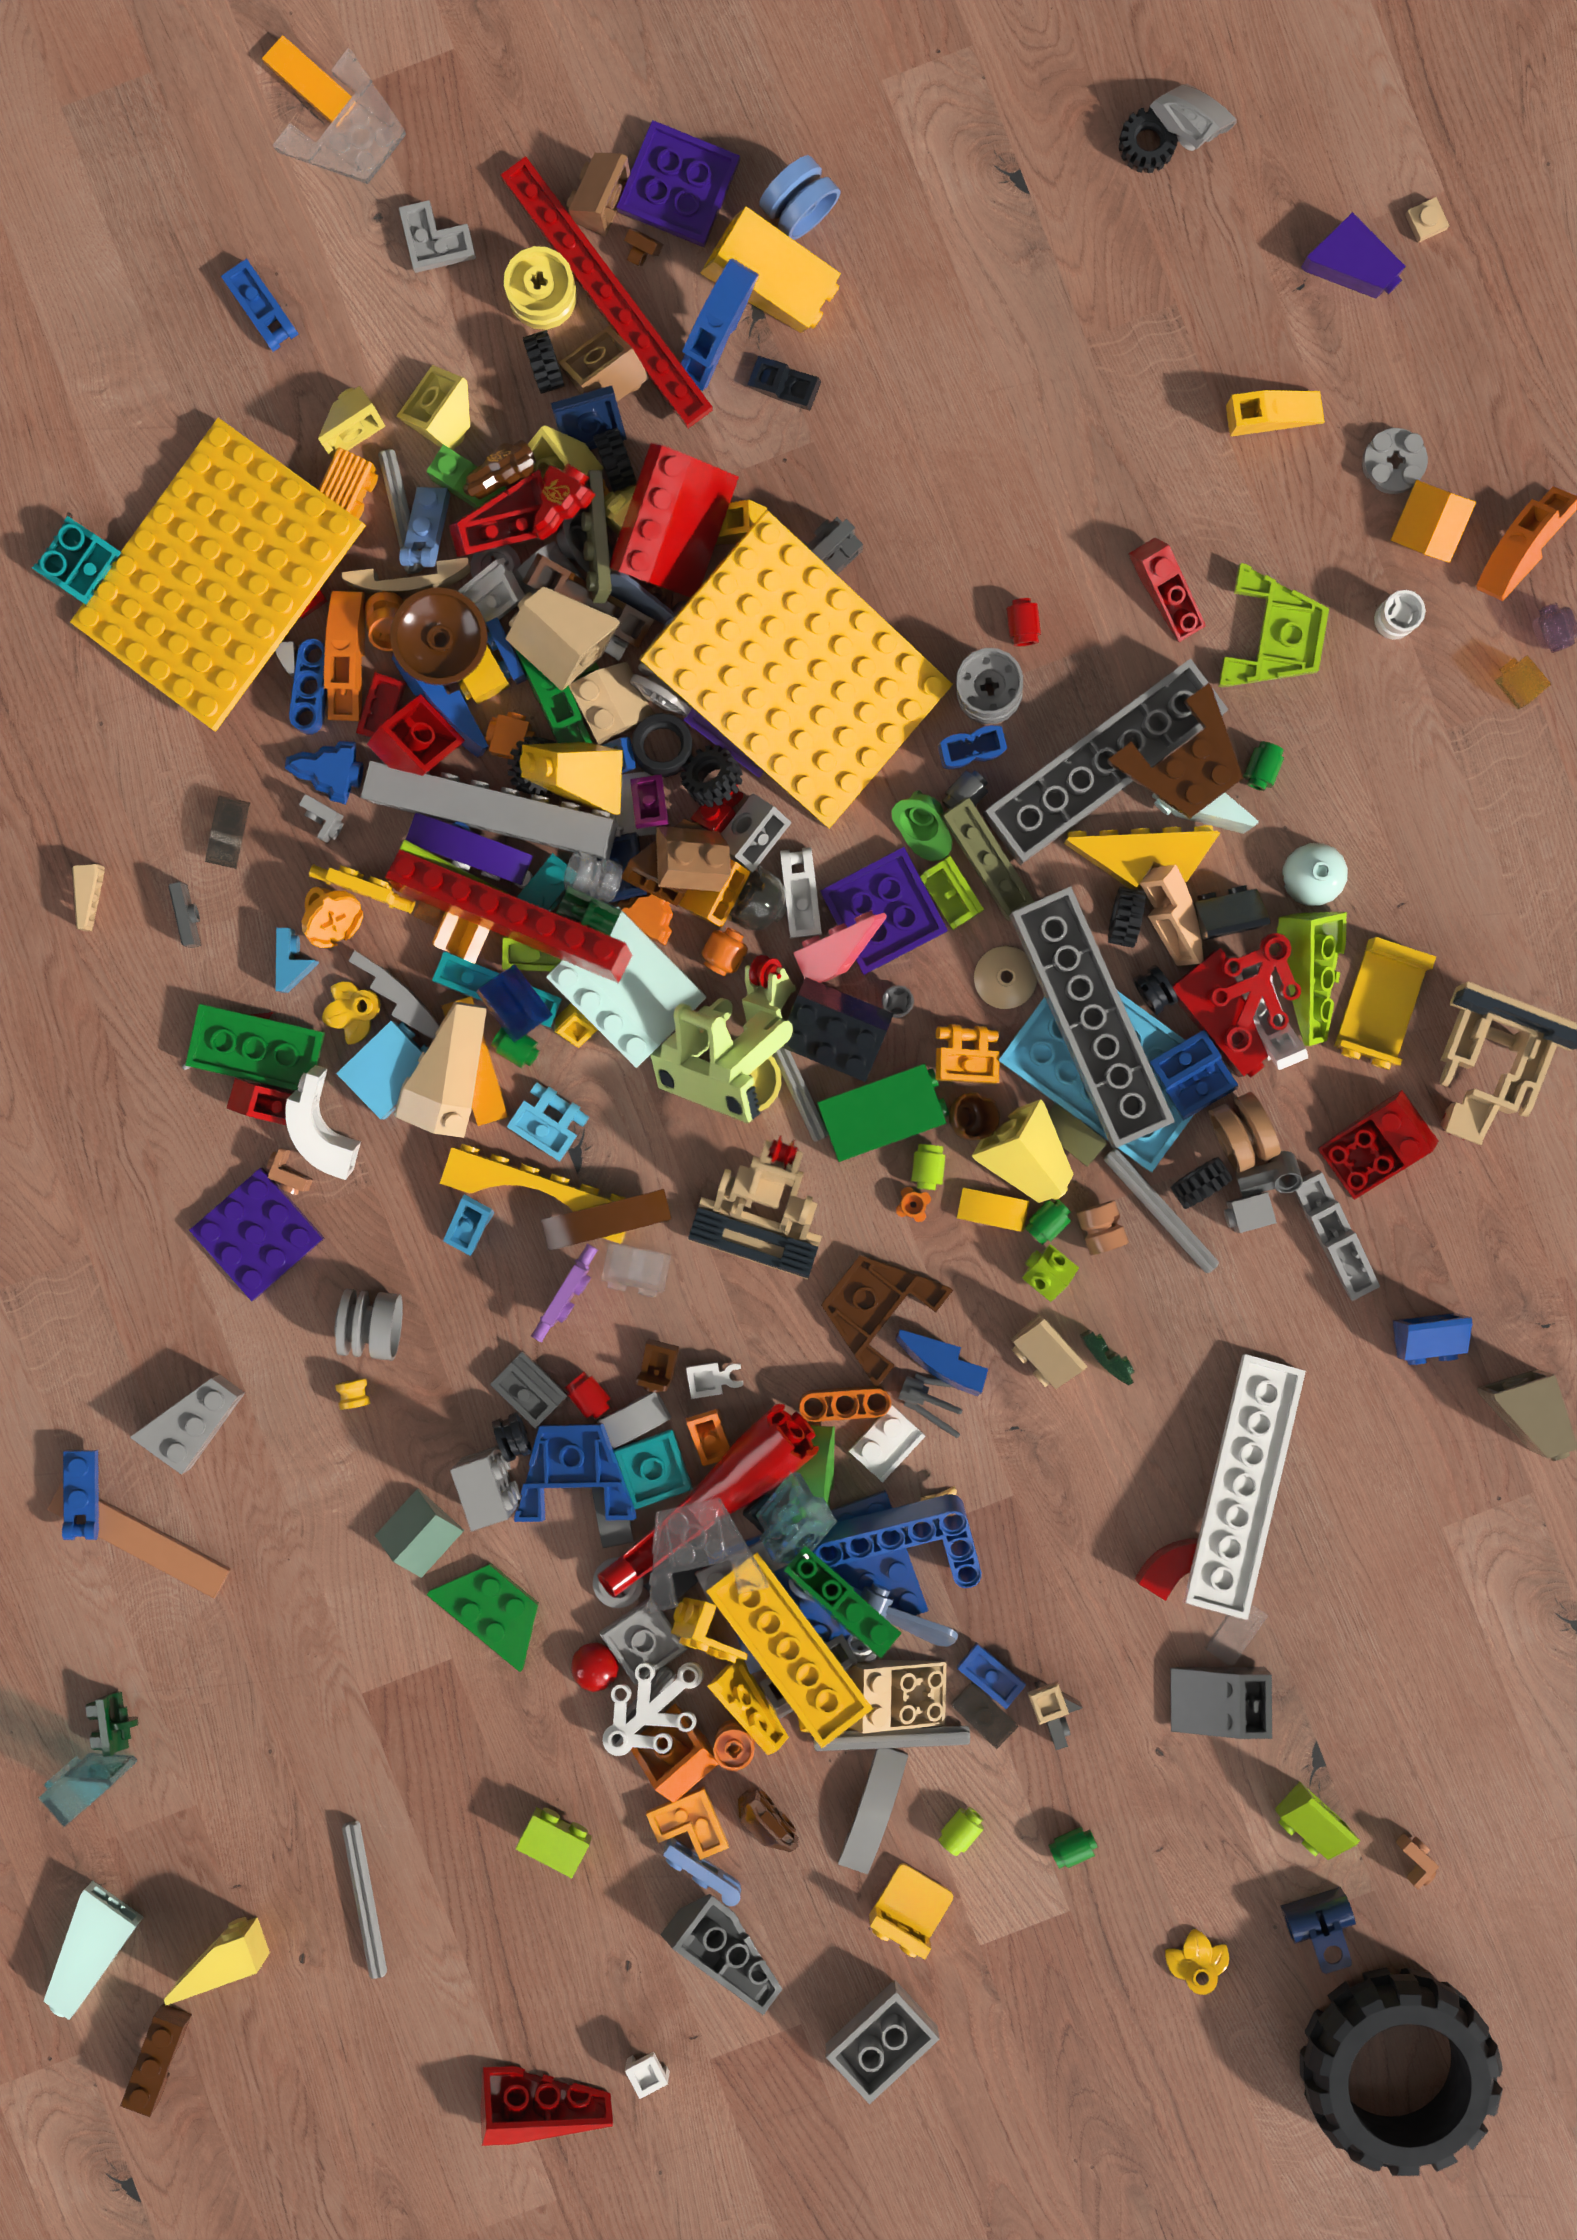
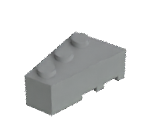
[130,1375,245,1475]

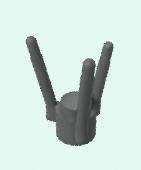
[898,1373,962,1438]

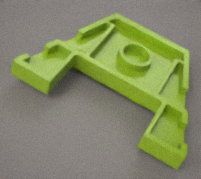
[1218,563,1329,687]

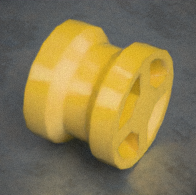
[335,1378,371,1410]

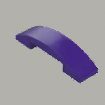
[406,812,533,885]

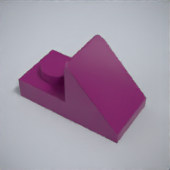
[630,774,669,829]

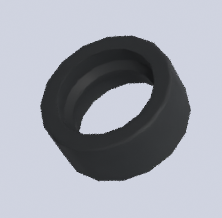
[632,713,692,778]

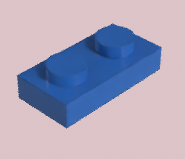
[486,617,527,685]
[957,1642,1026,1709]

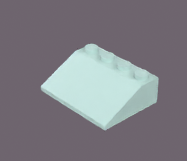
[546,906,707,1068]

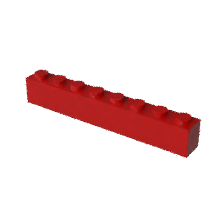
[385,849,633,983]

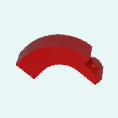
[1134,1538,1198,1601]

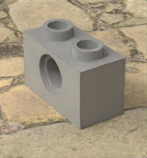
[721,793,792,873]

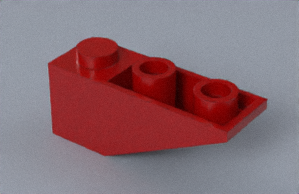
[1128,537,1206,642]

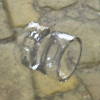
[564,850,622,902]

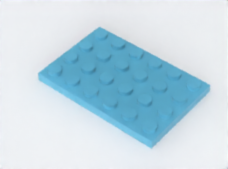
[999,990,1194,1172]

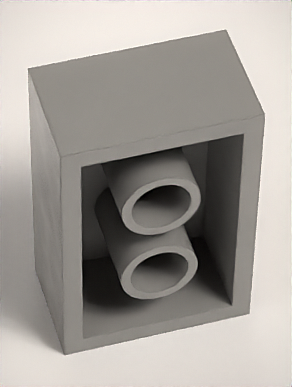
[450,1445,521,1532]
[825,1980,940,2105]

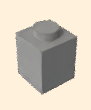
[1224,1192,1277,1233]

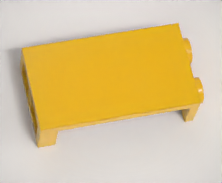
[1334,937,1436,1070]

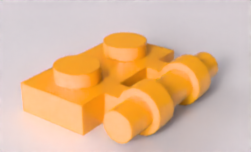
[936,1024,1000,1084]

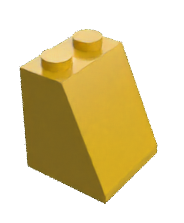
[520,742,622,815]

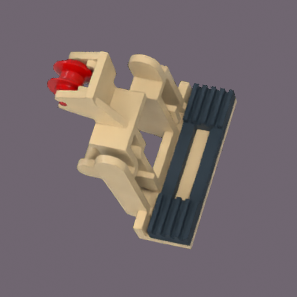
[1440,982,1577,1145]
[688,1135,822,1279]

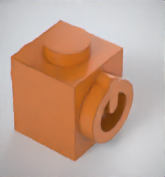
[485,712,535,760]

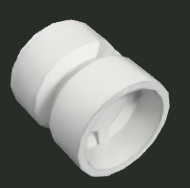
[1374,590,1426,640]

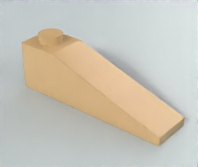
[394,1002,487,1138]

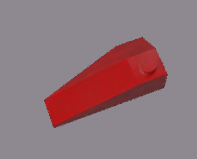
[480,2066,613,2146]

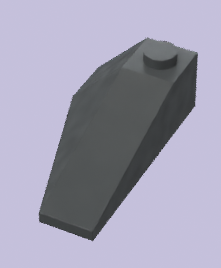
[660,1894,782,2015]

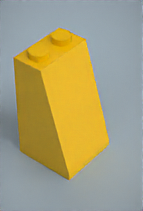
[700,207,841,333]

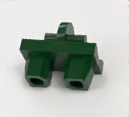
[556,886,622,936]
[85,1691,139,1757]

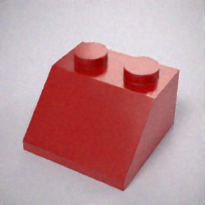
[367,694,465,776]

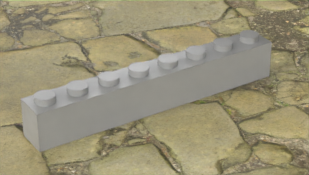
[361,760,618,861]

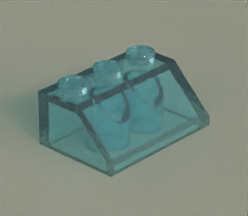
[39,1753,138,1827]

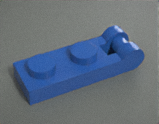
[221,258,299,352]
[62,1450,99,1540]

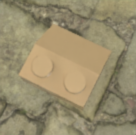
[568,662,654,745]
[1010,1314,1088,1389]

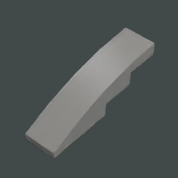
[349,950,440,1039]
[1294,1169,1380,1301]

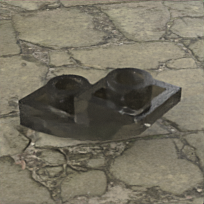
[205,795,251,869]

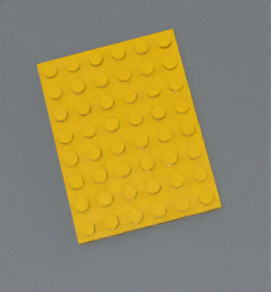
[70,417,366,732]
[639,511,953,829]

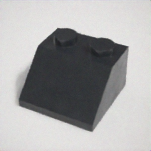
[1193,885,1271,941]

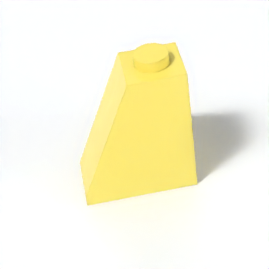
[972,1099,1074,1203]

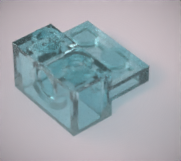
[756,1472,837,1564]

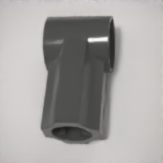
[1235,1151,1303,1197]

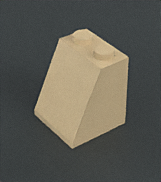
[506,586,620,691]

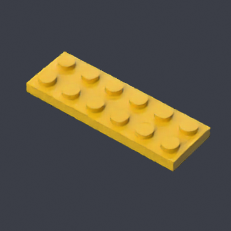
[706,1552,873,1748]

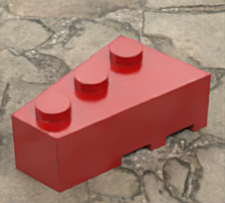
[449,469,556,557]

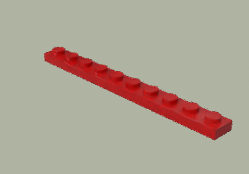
[500,156,713,429]

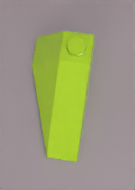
[1277,912,1347,1046]

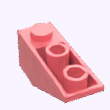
[793,911,887,983]

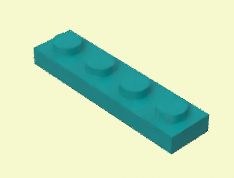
[432,951,562,1029]

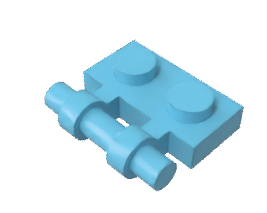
[507,1082,589,1162]

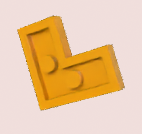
[646,1786,729,1860]

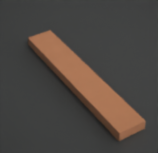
[47,1481,231,1599]

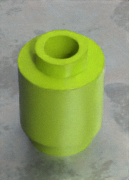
[911,1144,946,1190]
[938,1807,984,1856]

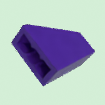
[1301,212,1406,299]

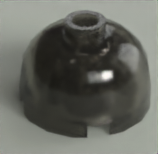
[727,865,787,931]

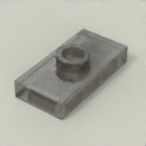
[951,1681,1019,1749]

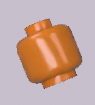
[701,927,748,976]

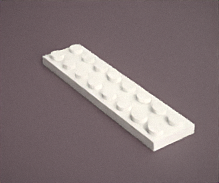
[1183,1354,1306,1620]

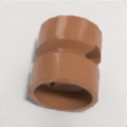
[1076,1200,1129,1255]

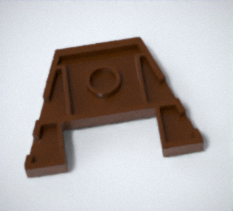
[1107,683,1243,819]
[821,1255,953,1387]

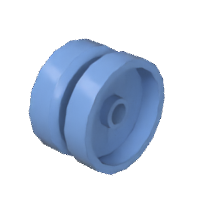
[759,155,841,240]

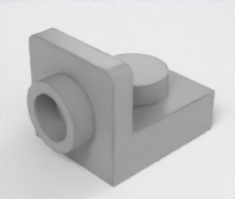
[299,794,344,843]

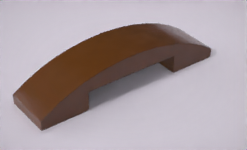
[541,1189,672,1251]

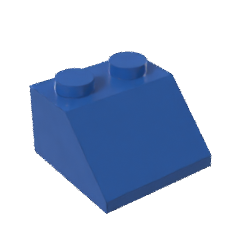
[1393,1313,1472,1365]

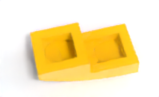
[957,1188,1029,1232]

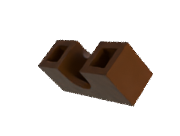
[120,2004,192,2117]

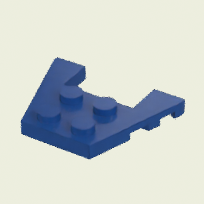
[514,1424,637,1522]

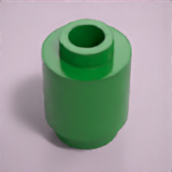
[1243,741,1284,791]
[491,1025,540,1069]
[1025,1199,1071,1246]
[1048,1826,1098,1869]

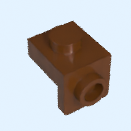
[636,1339,679,1392]

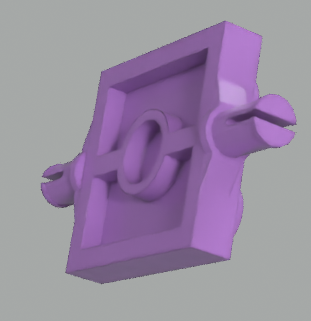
[531,1243,598,1342]

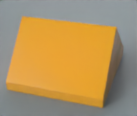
[1390,479,1476,563]

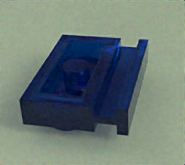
[476,964,553,1043]

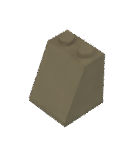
[1477,1369,1577,1461]

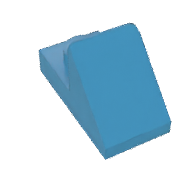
[276,928,319,993]
[443,1194,495,1256]

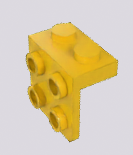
[671,1597,748,1663]
[869,1863,953,1959]

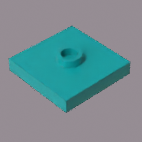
[613,1428,693,1510]

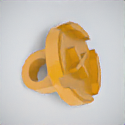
[301,887,363,948]

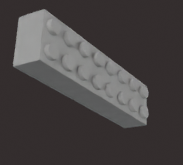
[982,658,1229,865]
[1009,886,1175,1148]

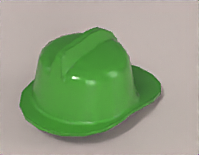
[892,790,953,861]

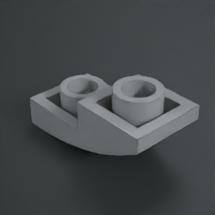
[597,1392,672,1449]

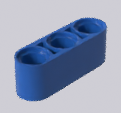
[289,639,327,735]

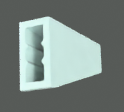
[43,1881,144,2020]

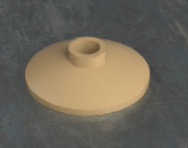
[974,946,1037,1009]

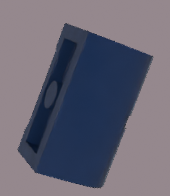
[1280,1887,1356,1974]

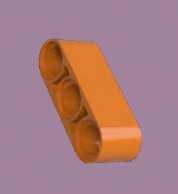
[799,1386,891,1422]

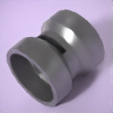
[881,985,914,1018]

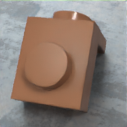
[266,1148,313,1195]
[1395,1833,1439,1890]

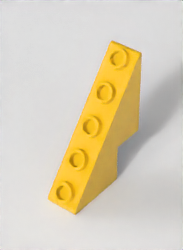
[1064,825,1220,889]

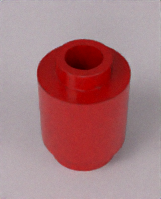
[1006,598,1041,647]
[565,1371,611,1420]

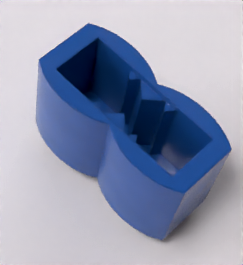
[937,725,1007,770]

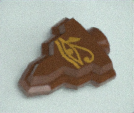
[463,440,536,500]

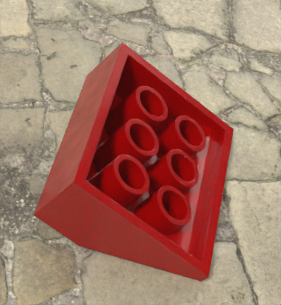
[610,443,739,598]

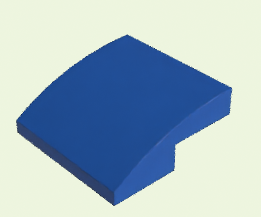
[1150,1030,1238,1121]

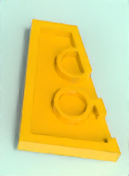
[707,1658,789,1755]

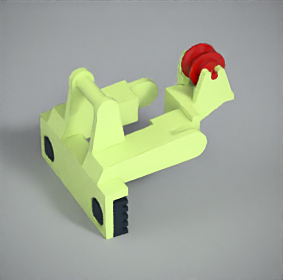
[650,955,796,1123]

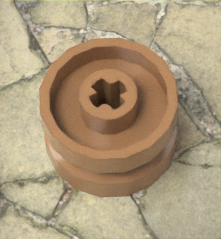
[1209,1092,1281,1173]

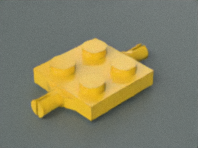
[309,864,415,914]

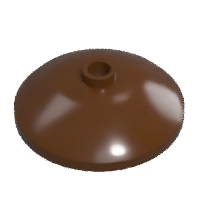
[390,587,488,685]

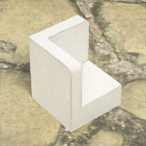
[625,2052,670,2099]

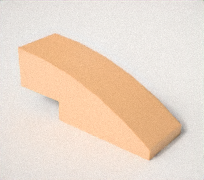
[1140,865,1204,966]

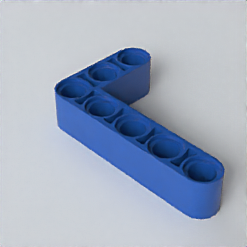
[812,1494,982,1588]

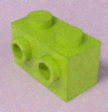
[516,1807,592,1878]

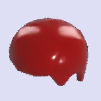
[571,1642,618,1692]

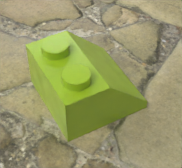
[1275,1781,1360,1860]

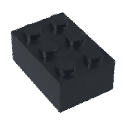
[781,977,894,1082]

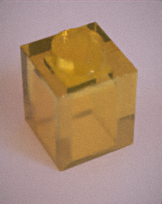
[1495,655,1552,710]

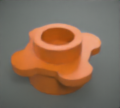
[896,1187,931,1222]

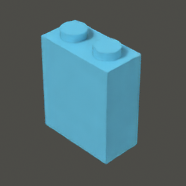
[336,1021,429,1119]

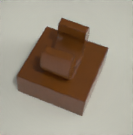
[624,229,664,266]

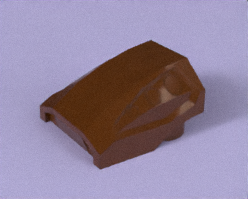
[738,1788,799,1852]

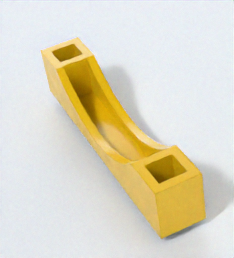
[440,1143,626,1244]

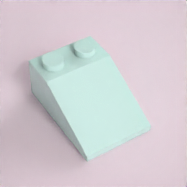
[1152,793,1259,834]

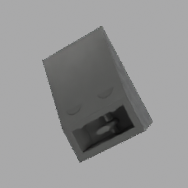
[1170,1667,1272,1739]

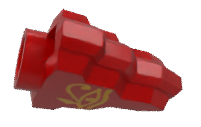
[532,463,596,540]

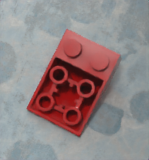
[1318,1090,1439,1200]

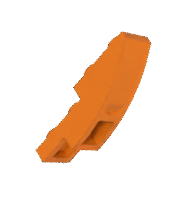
[1476,486,1577,601]
[324,591,365,721]

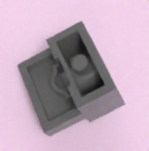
[802,517,863,575]

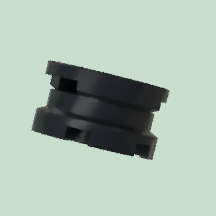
[1133,965,1178,1015]
[492,1412,532,1463]

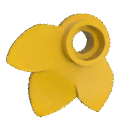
[322,981,381,1044]
[1165,1929,1229,1995]

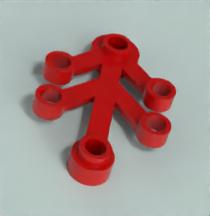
[1209,933,1301,1052]

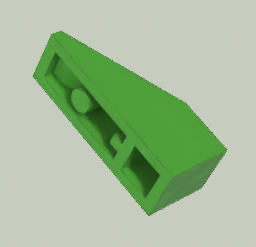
[426,444,506,508]

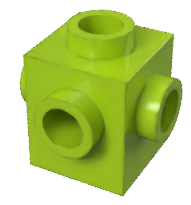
[1022,1244,1079,1302]

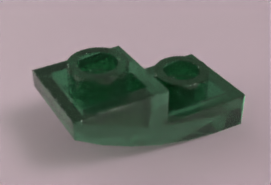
[1079,1330,1135,1386]

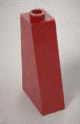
[1172,948,1268,1078]

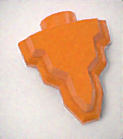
[616,892,673,946]

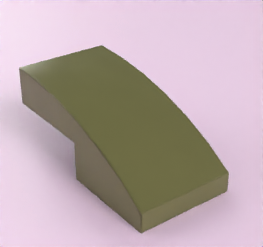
[1048,1103,1108,1167]

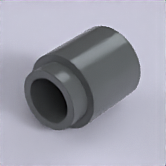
[942,770,988,809]

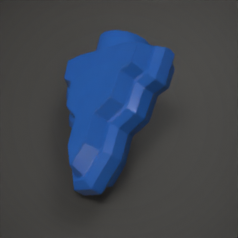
[285,741,364,805]

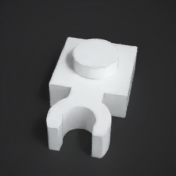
[686,1362,744,1399]

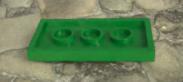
[185,1004,325,1091]

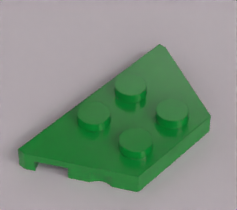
[427,1563,539,1672]

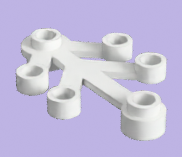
[603,1662,704,1756]

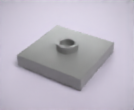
[600,1596,688,1685]

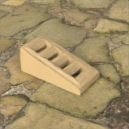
[72,864,105,932]

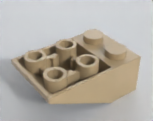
[846,1660,946,1733]

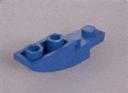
[681,258,759,391]

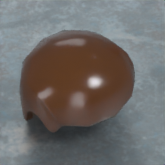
[949,1092,1000,1141]

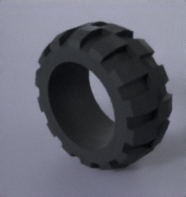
[1300,1967,1503,2176]

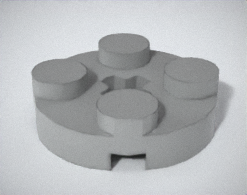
[1362,428,1428,494]

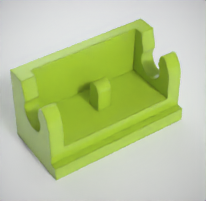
[920,856,984,930]

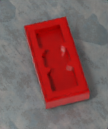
[356,672,406,738]

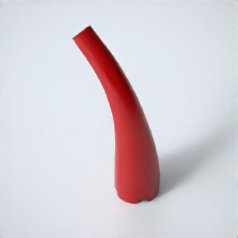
[597,1403,819,1597]

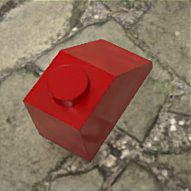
[226,1078,292,1126]

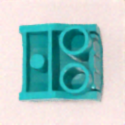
[32,516,122,605]

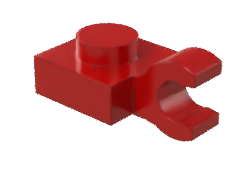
[690,784,744,833]

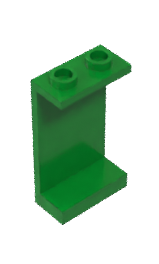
[817,1064,949,1162]

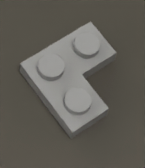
[399,200,476,273]

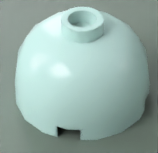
[1282,843,1348,906]

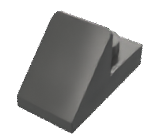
[1034,1681,1083,1750]

